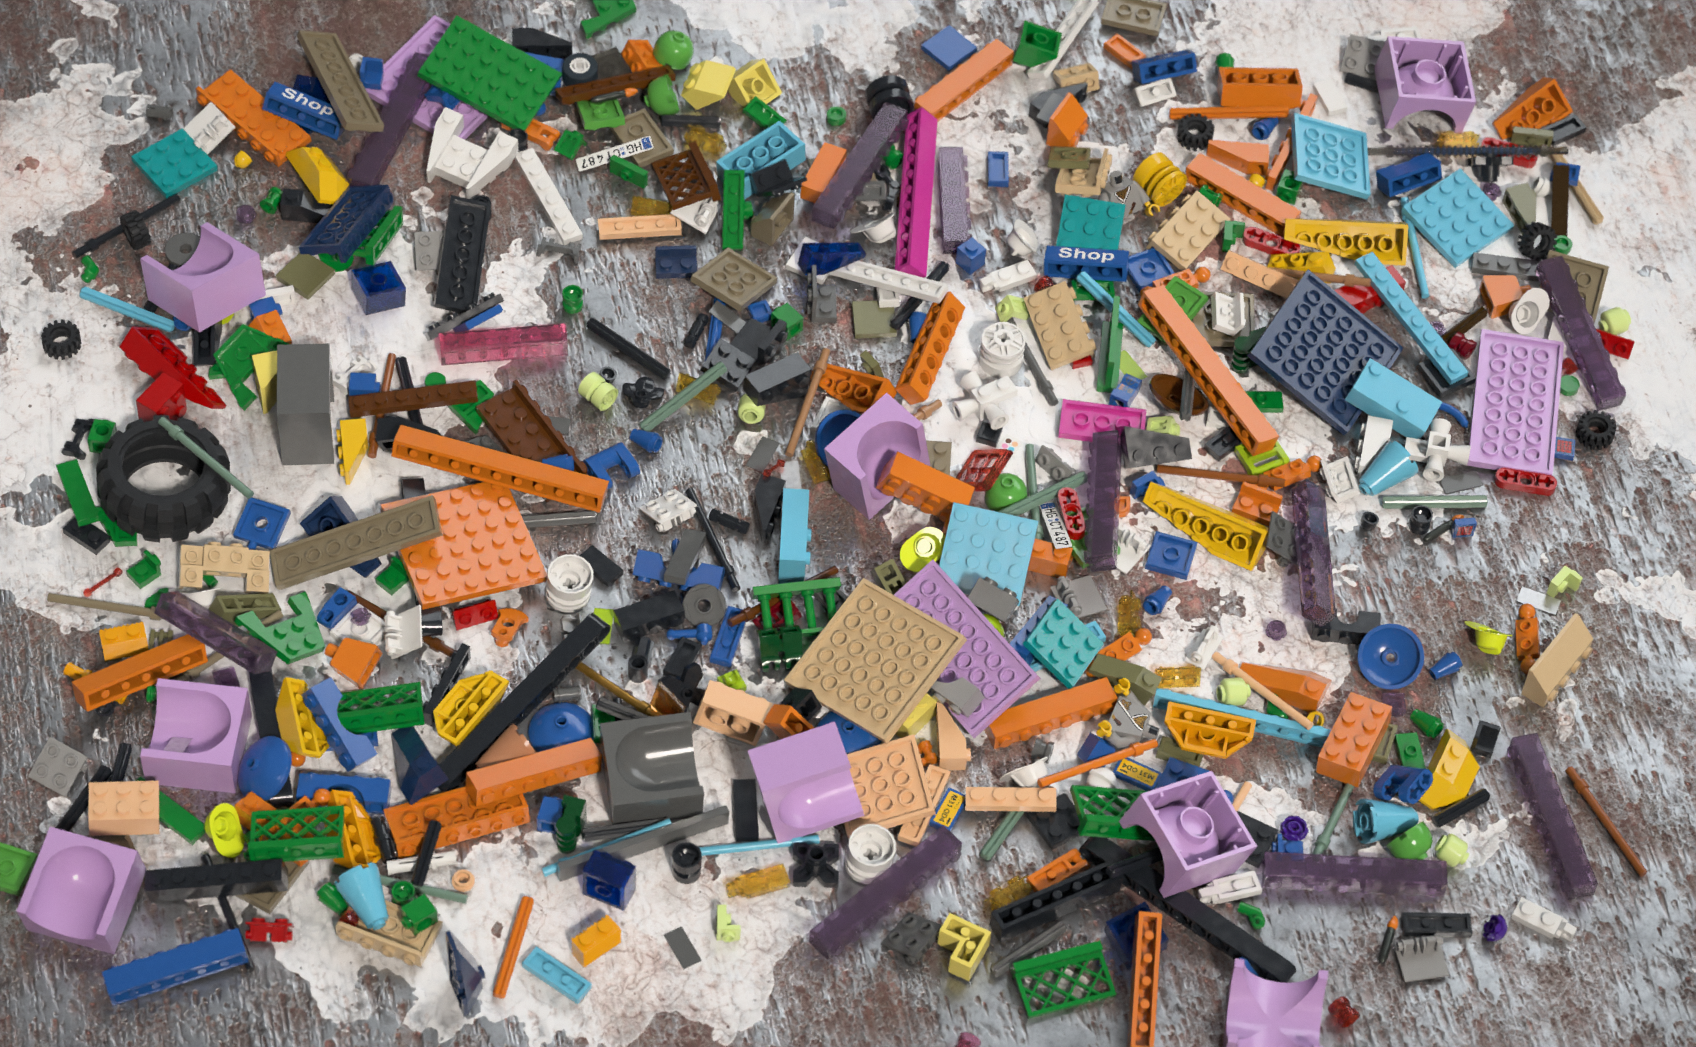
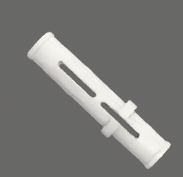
[386,850,457,875]

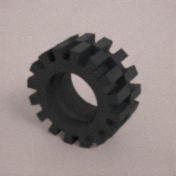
[1177,113,1215,151]
[120,210,151,251]
[1517,222,1557,261]
[41,320,81,360]
[1576,410,1617,450]

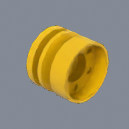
[1132,152,1187,207]

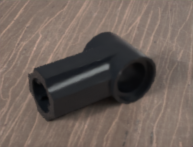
[628,636,654,683]

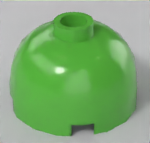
[653,30,694,70]
[644,74,679,116]
[984,473,1027,512]
[1386,821,1432,863]

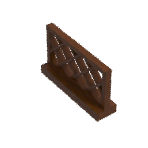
[652,141,721,210]

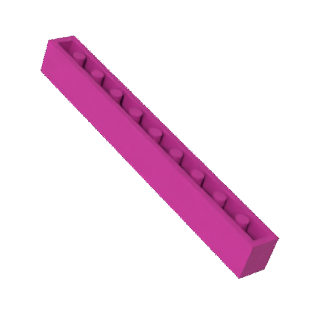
[895,107,938,278]

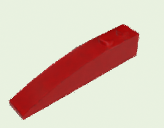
[119,327,227,409]

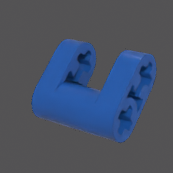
[583,442,640,490]
[1373,765,1433,804]

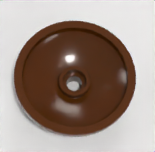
[1149,374,1209,416]

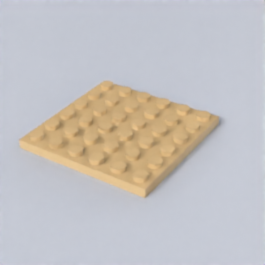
[784,578,967,744]

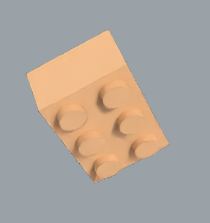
[693,680,773,746]
[88,781,159,836]

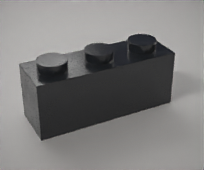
[613,590,685,643]

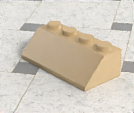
[1521,613,1593,708]

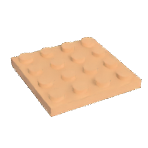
[844,734,936,839]

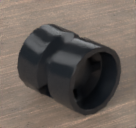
[672,842,702,884]

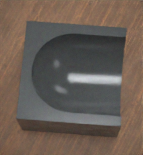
[277,343,334,465]
[600,712,704,825]

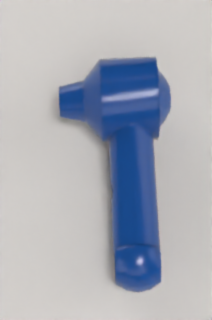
[666,623,712,645]

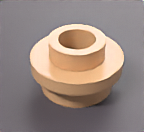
[452,869,475,892]

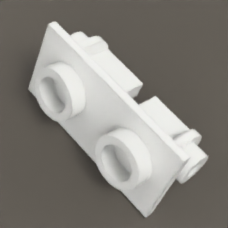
[1184,625,1223,670]

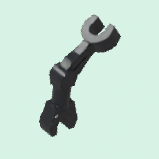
[873,164,900,212]

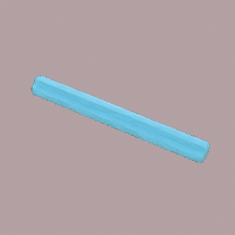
[1076,271,1156,347]
[80,287,175,332]

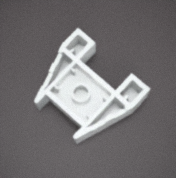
[427,107,518,199]

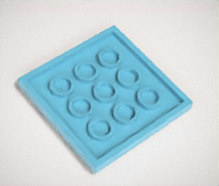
[1291,113,1371,200]
[1401,168,1515,268]
[939,502,1039,606]

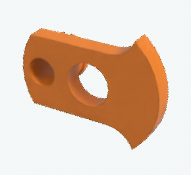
[491,608,529,647]

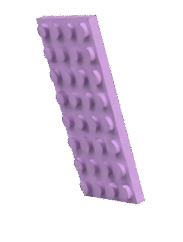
[1467,329,1564,475]
[894,560,1041,738]

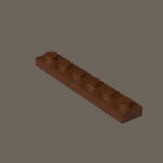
[555,65,675,105]
[348,380,478,418]

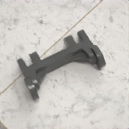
[536,237,582,264]

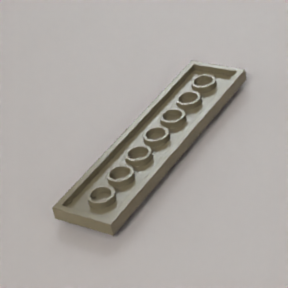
[297,30,384,132]
[270,495,443,590]

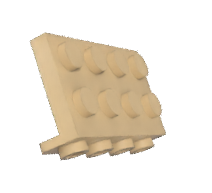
[1055,148,1112,197]
[1146,191,1231,271]
[1023,281,1097,370]
[336,900,443,967]

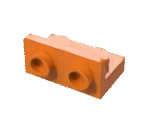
[621,40,663,72]
[1232,482,1283,526]

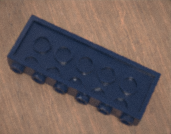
[298,185,394,263]

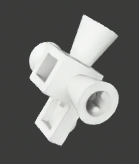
[952,372,1018,430]
[1404,418,1471,481]

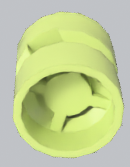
[578,372,618,411]

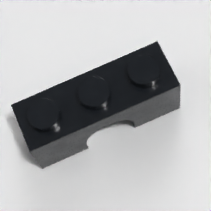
[1312,606,1381,645]

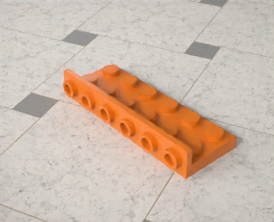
[195,69,312,167]
[383,787,530,859]

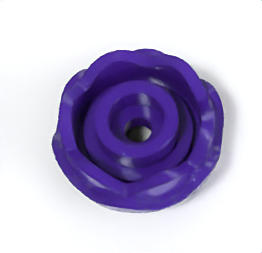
[1280,816,1308,841]
[1482,914,1508,942]

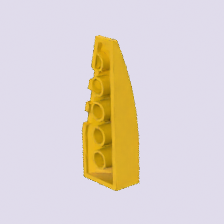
[1284,219,1408,266]
[1143,482,1269,571]

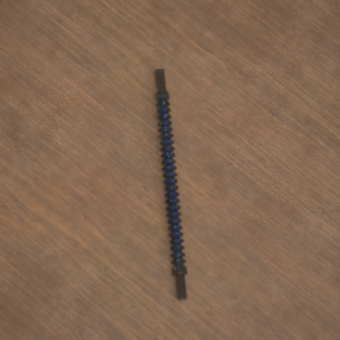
[1368,145,1568,158]

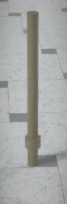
[47,593,179,621]
[174,610,284,682]

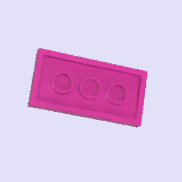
[1058,399,1147,446]

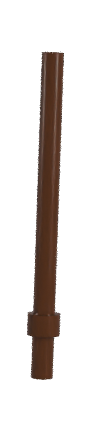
[727,566,839,627]
[348,590,455,658]

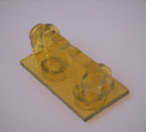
[684,124,727,155]
[1437,131,1480,148]
[631,196,672,216]
[676,373,721,405]
[800,440,831,484]
[1118,590,1142,636]
[1155,665,1201,688]
[983,875,1032,911]

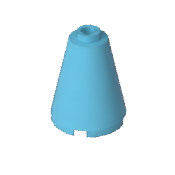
[1359,441,1419,496]
[1353,799,1419,844]
[334,863,389,930]

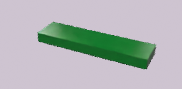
[722,170,745,251]
[56,459,100,527]
[136,776,206,845]

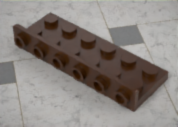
[476,380,588,503]

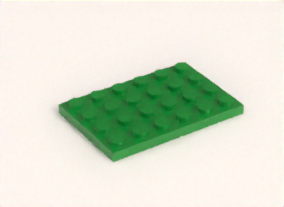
[417,15,562,131]

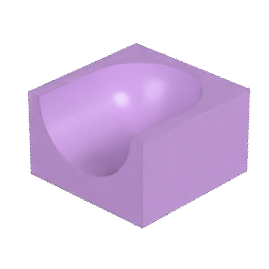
[1374,36,1476,133]
[140,222,266,332]
[824,393,930,520]
[140,678,252,793]
[748,722,864,844]
[1119,771,1257,898]
[16,827,146,954]

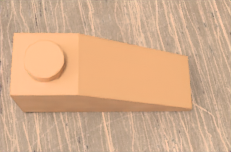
[935,702,971,770]

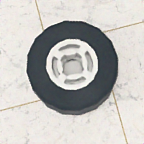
[562,53,598,86]

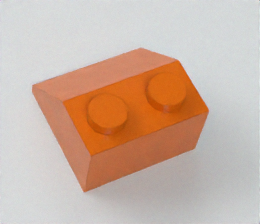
[1046,92,1089,147]
[248,310,292,344]

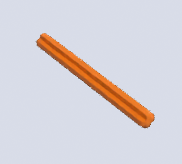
[1169,106,1289,120]

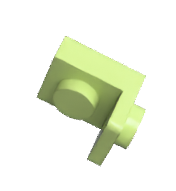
[995,295,1030,322]
[1146,416,1180,436]
[1546,566,1583,598]
[716,905,741,942]

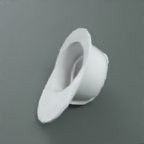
[850,212,897,243]
[1007,219,1037,257]
[1509,288,1550,334]
[171,587,220,614]
[999,757,1049,788]
[1080,768,1130,811]

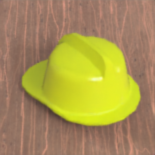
[900,527,946,572]
[1464,621,1513,655]
[204,803,245,858]

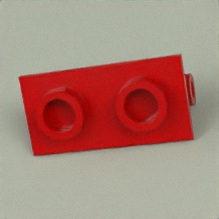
[1589,328,1635,360]
[451,599,499,630]
[245,918,294,943]

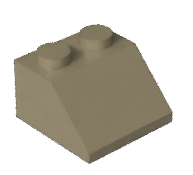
[750,192,795,246]

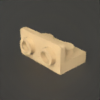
[1053,63,1099,92]

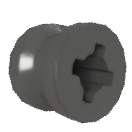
[1031,737,1055,764]

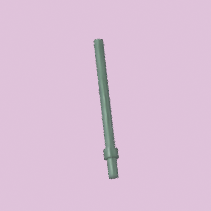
[158,417,254,499]
[1025,444,1044,540]
[1310,783,1354,862]
[332,865,468,904]

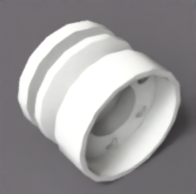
[979,322,1025,378]
[545,554,593,613]
[844,824,896,885]

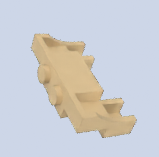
[178,542,270,594]

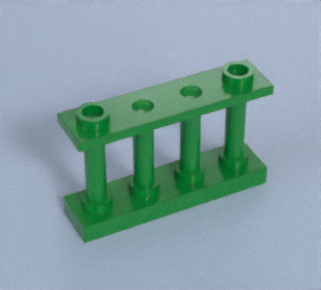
[751,577,841,638]

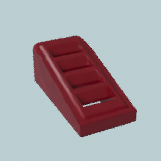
[752,600,802,631]

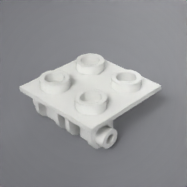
[183,102,235,155]
[670,188,719,234]
[639,489,697,532]
[1104,522,1151,574]
[384,605,422,659]

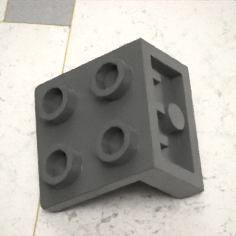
[807,265,837,323]

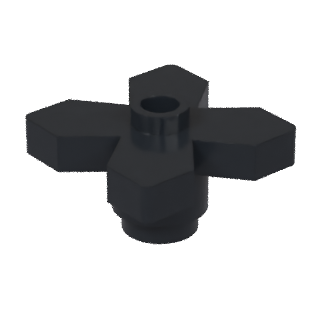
[1466,153,1513,182]
[658,662,706,715]
[793,843,839,888]

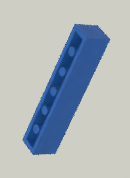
[102,928,249,1006]

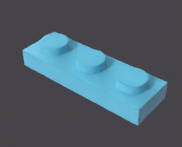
[522,947,592,1004]

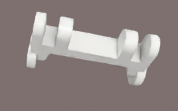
[333,355,377,395]

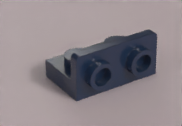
[655,245,698,279]

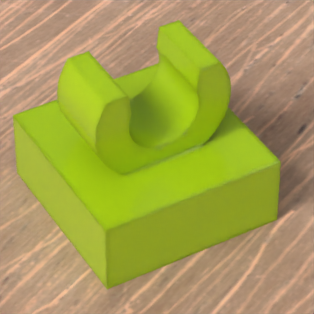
[717,669,747,691]

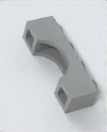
[928,677,985,718]

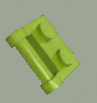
[1234,441,1290,476]

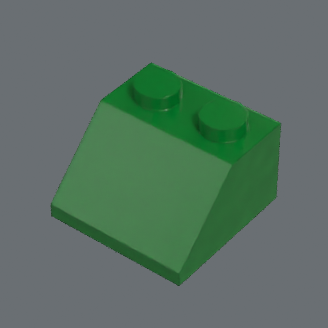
[1013,20,1062,67]

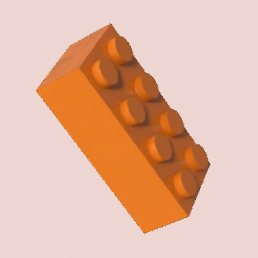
[1217,67,1303,109]
[876,451,975,522]
[1316,692,1392,788]

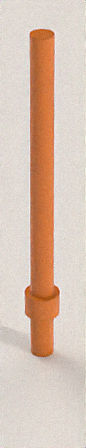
[1037,739,1158,788]

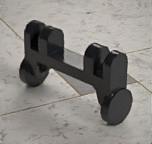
[61,418,94,460]

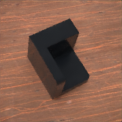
[1470,720,1501,758]

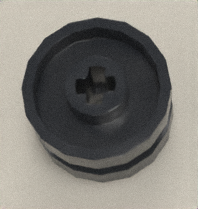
[865,75,914,126]

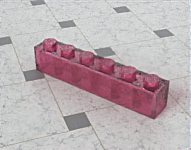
[439,323,568,365]

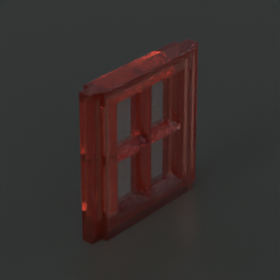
[956,449,1013,492]

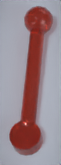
[763,459,786,477]
[83,567,123,597]

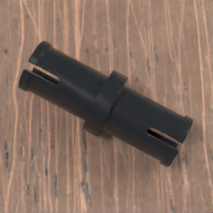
[370,816,397,864]

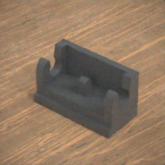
[842,181,886,205]

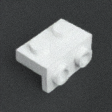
[1211,292,1246,336]
[1320,456,1361,504]

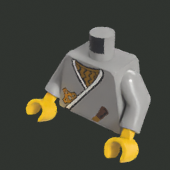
[1098,171,1160,217]
[1096,678,1160,749]

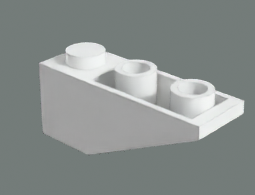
[1354,415,1393,478]

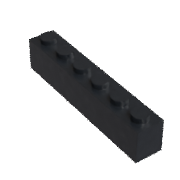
[144,859,288,903]
[989,860,1123,943]

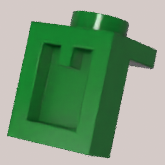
[553,129,587,161]
[1222,220,1245,253]
[126,550,161,589]
[376,556,409,596]

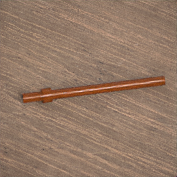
[368,353,396,458]
[1157,465,1285,487]
[1565,766,1647,877]

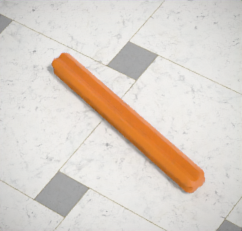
[493,896,534,999]

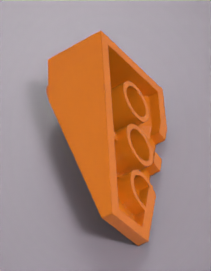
[1492,77,1573,140]
[810,363,897,414]
[1235,662,1332,713]

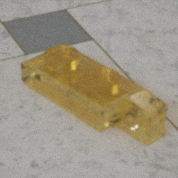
[726,864,791,899]

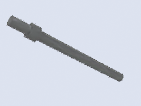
[1007,317,1059,406]

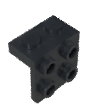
[730,319,788,366]

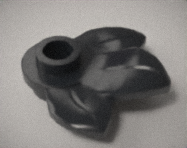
[622,377,664,409]

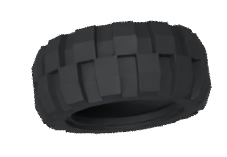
[96,415,231,543]

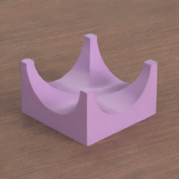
[1223,958,1328,1047]

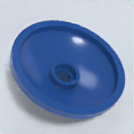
[815,410,861,468]
[1358,624,1424,690]
[528,702,592,753]
[816,711,882,754]
[238,736,292,801]

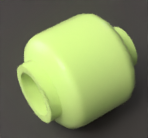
[1598,307,1631,335]
[737,394,766,424]
[1216,677,1251,706]
[1434,833,1469,867]

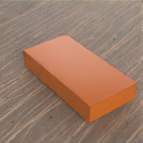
[1103,33,1146,69]

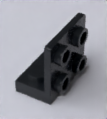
[748,159,807,199]

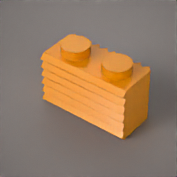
[99,622,148,661]
[572,915,621,967]

